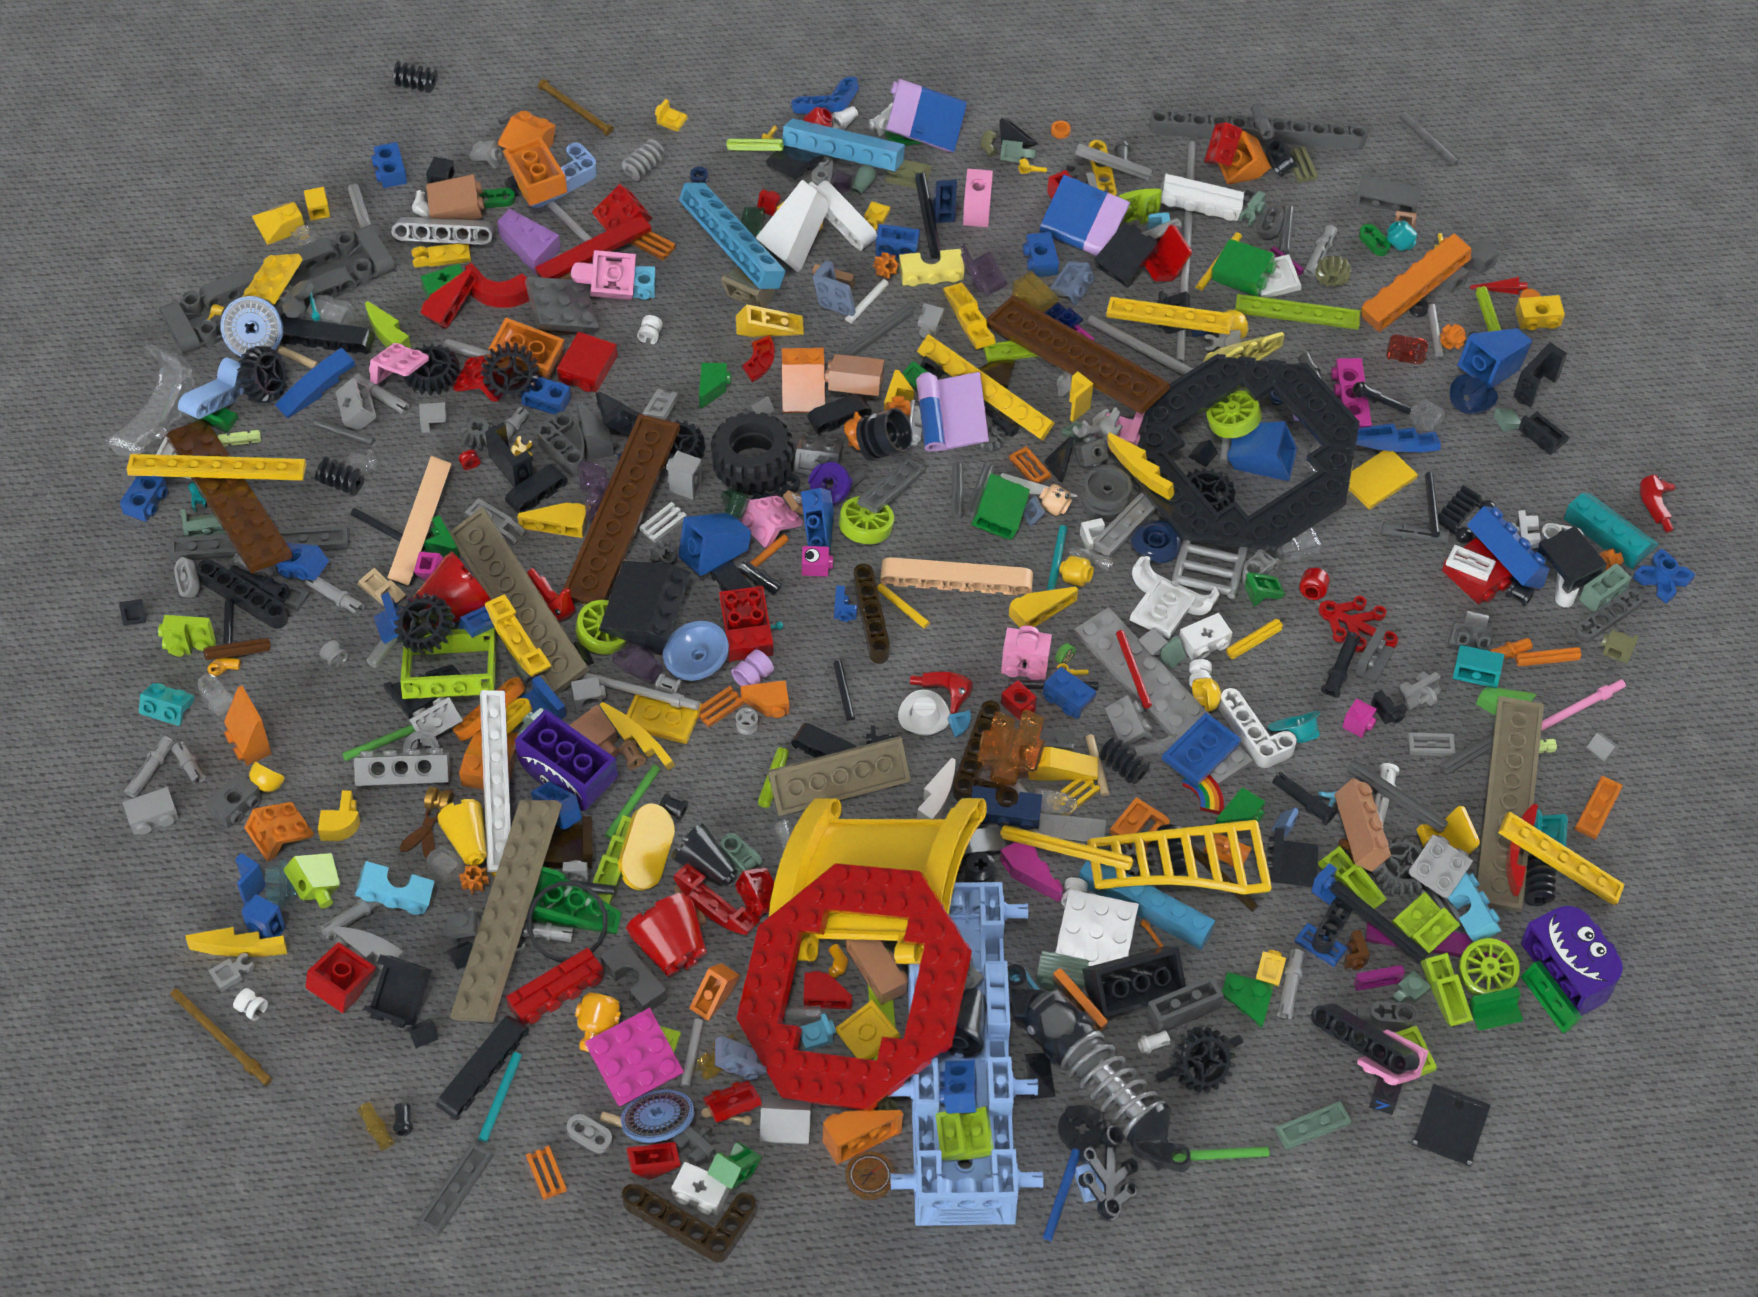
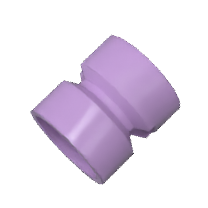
[731,649,774,686]

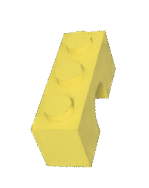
[899,249,964,286]

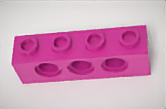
[1331,358,1372,428]

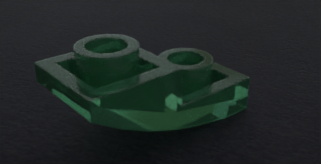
[741,207,765,241]

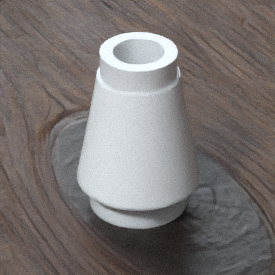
[832,106,858,130]

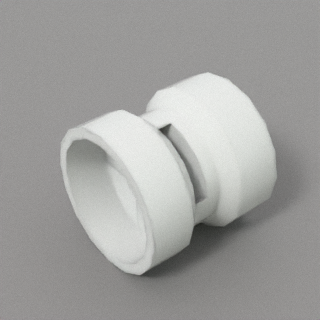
[637,315,663,344]
[1189,659,1212,687]
[1061,877,1088,907]
[233,988,268,1021]

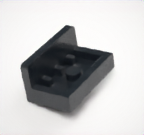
[1518,411,1569,455]

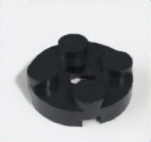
[1058,1105,1107,1151]

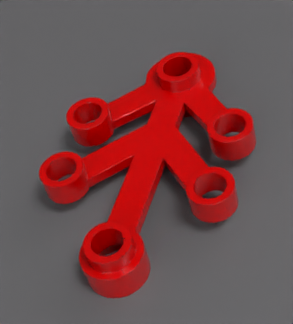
[1318,596,1398,652]

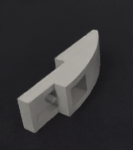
[332,926,405,971]

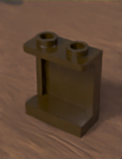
[543,816,593,868]

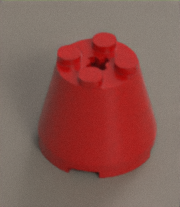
[413,551,491,627]
[626,892,707,977]

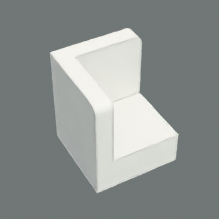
[1080,518,1105,555]

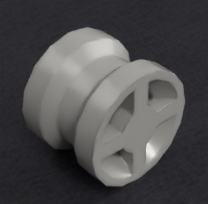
[319,640,348,669]
[735,708,758,735]

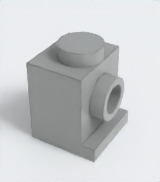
[917,303,944,339]

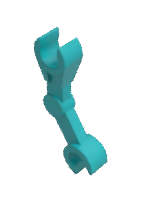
[188,480,207,512]

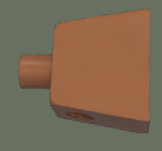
[569,705,619,757]

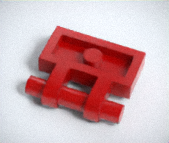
[703,1080,762,1123]

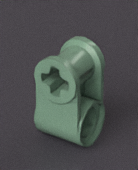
[721,833,763,875]

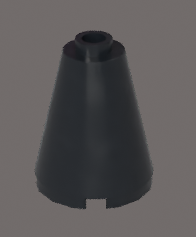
[671,823,736,886]
[946,988,986,1058]

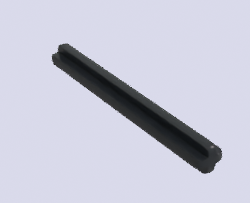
[915,172,941,258]
[1330,881,1428,963]

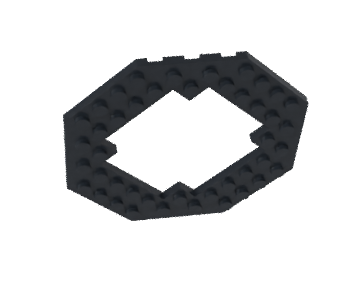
[1131,354,1360,551]

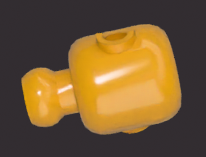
[575,993,621,1052]

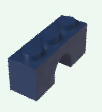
[971,786,1043,830]

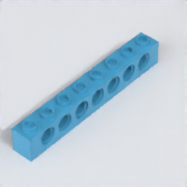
[679,183,786,289]

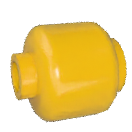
[1059,555,1094,587]

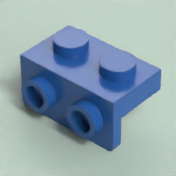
[1042,667,1096,720]

